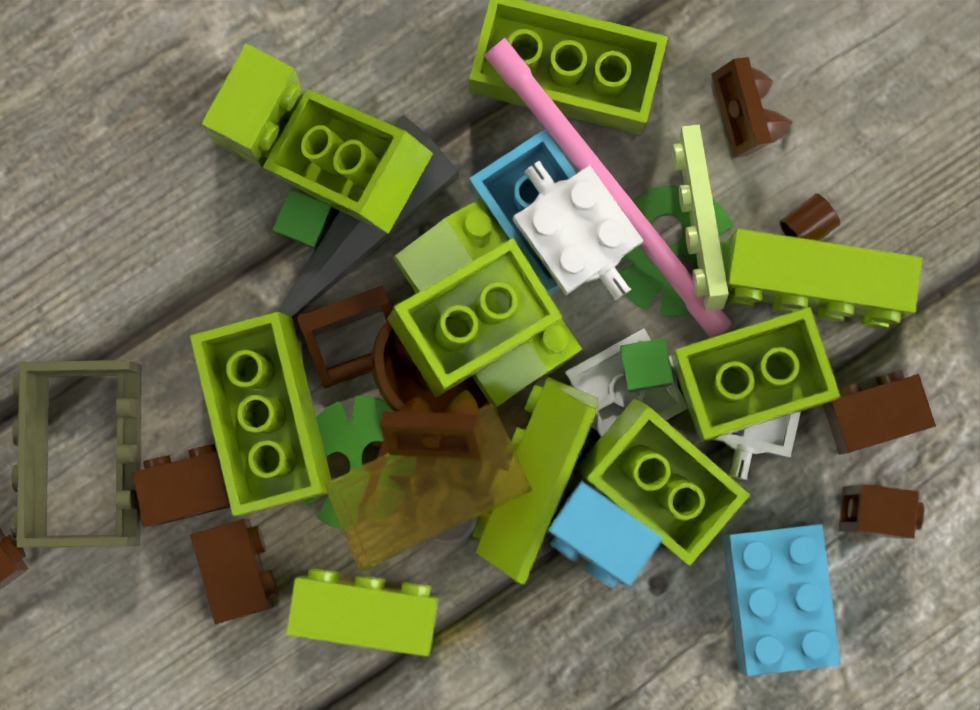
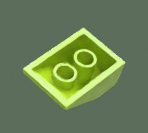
[387,238,563,397]

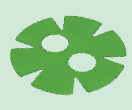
[618,186,733,317]
[304,396,417,531]

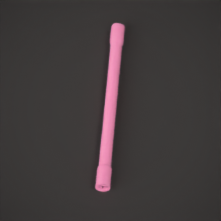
[483,38,732,338]

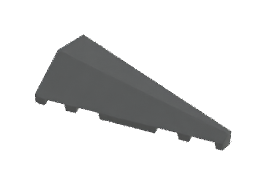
[278,115,459,320]

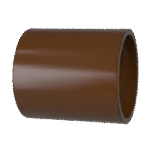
[779,193,841,241]

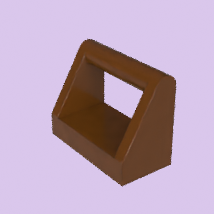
[297,285,392,389]

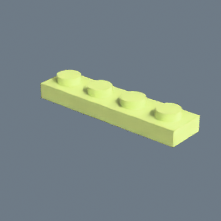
[672,124,729,311]

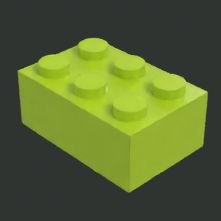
[263,88,433,234]
[671,307,841,443]
[575,398,750,566]
[286,568,439,657]

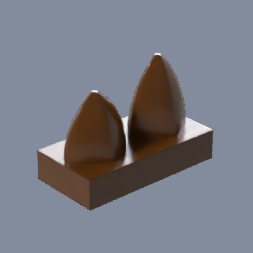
[711,57,792,158]
[380,390,485,459]

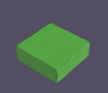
[273,189,333,249]
[620,338,674,393]

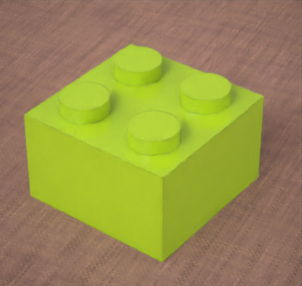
[201,43,304,169]

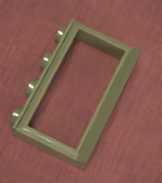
[11,360,142,548]

